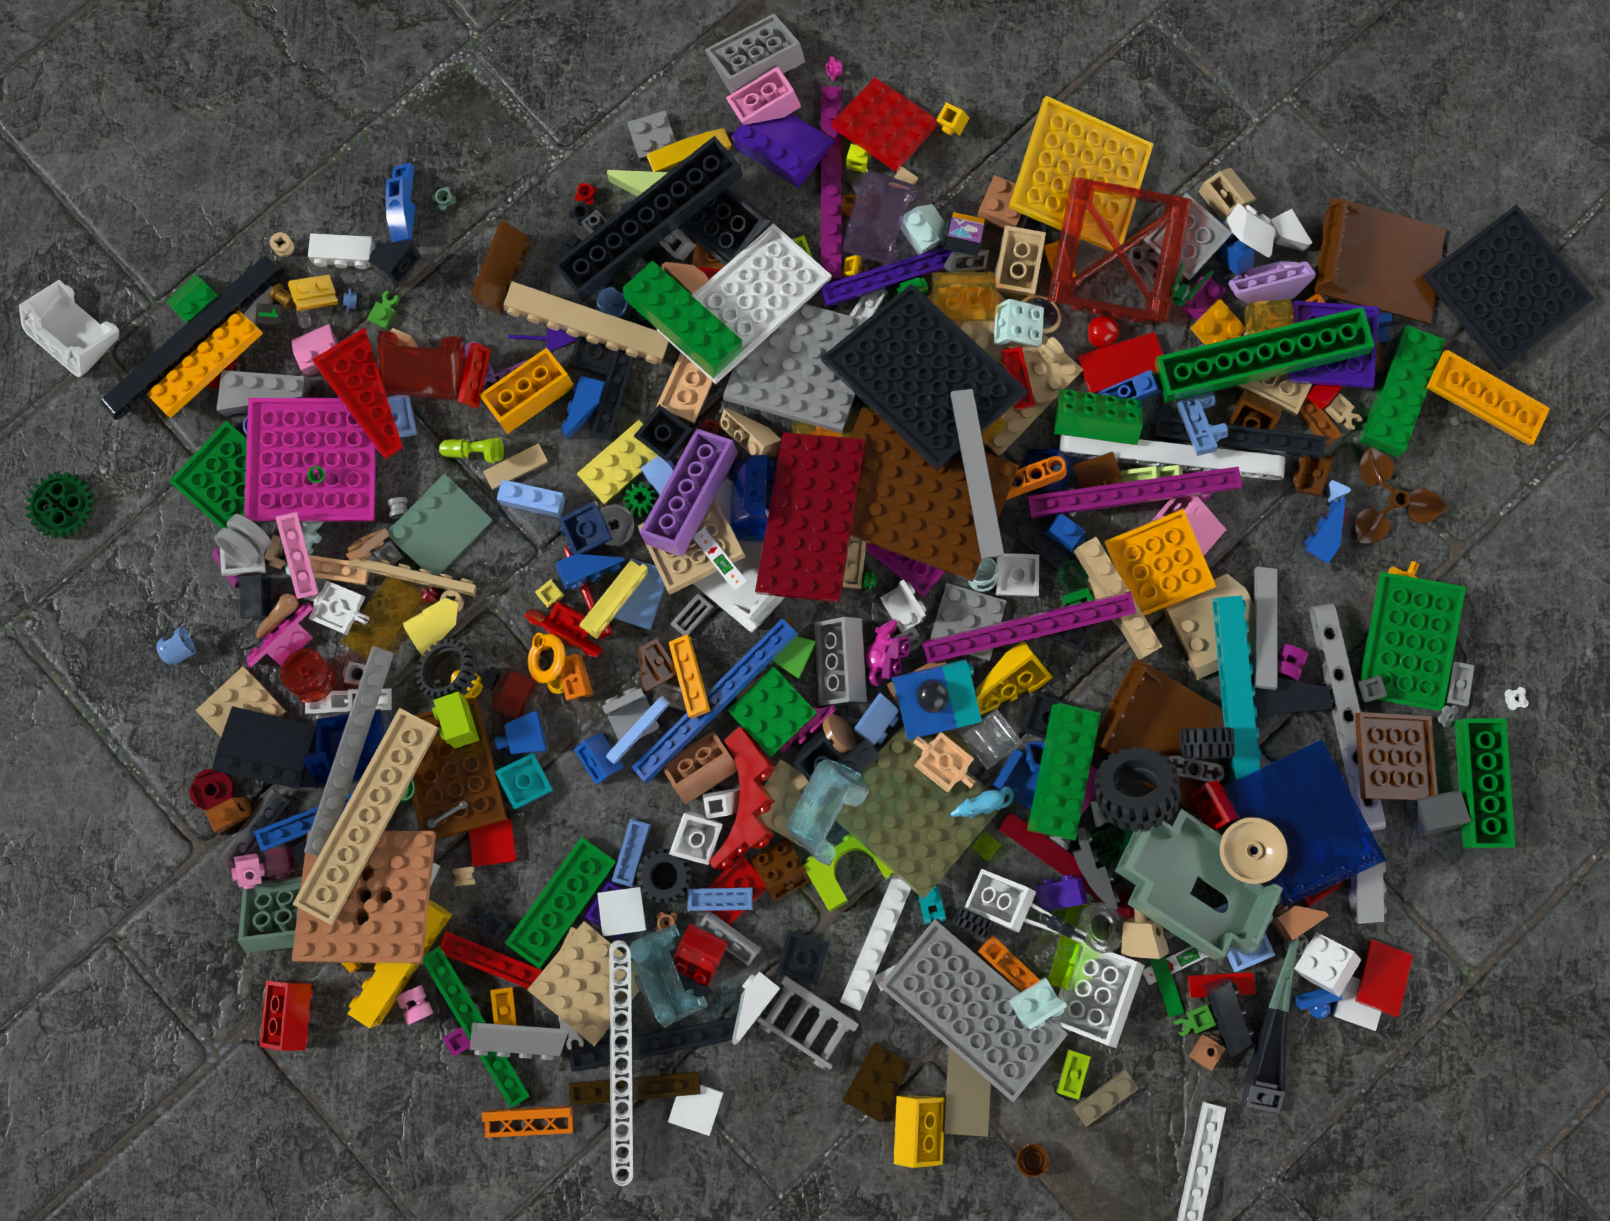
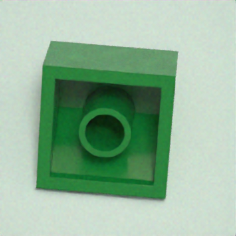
[166,274,218,323]

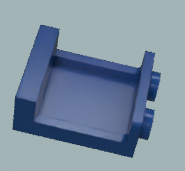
[991,749,1039,810]

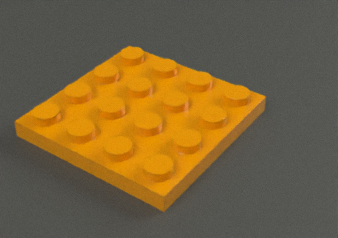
[1104,508,1216,616]

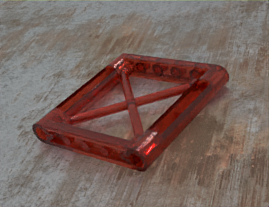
[1047,177,1193,323]

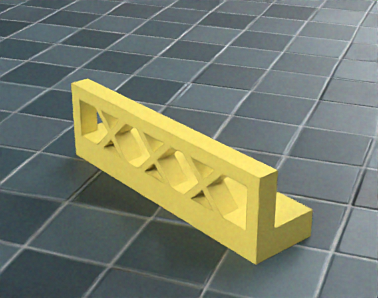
[580,560,648,639]

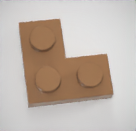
[346,528,389,561]

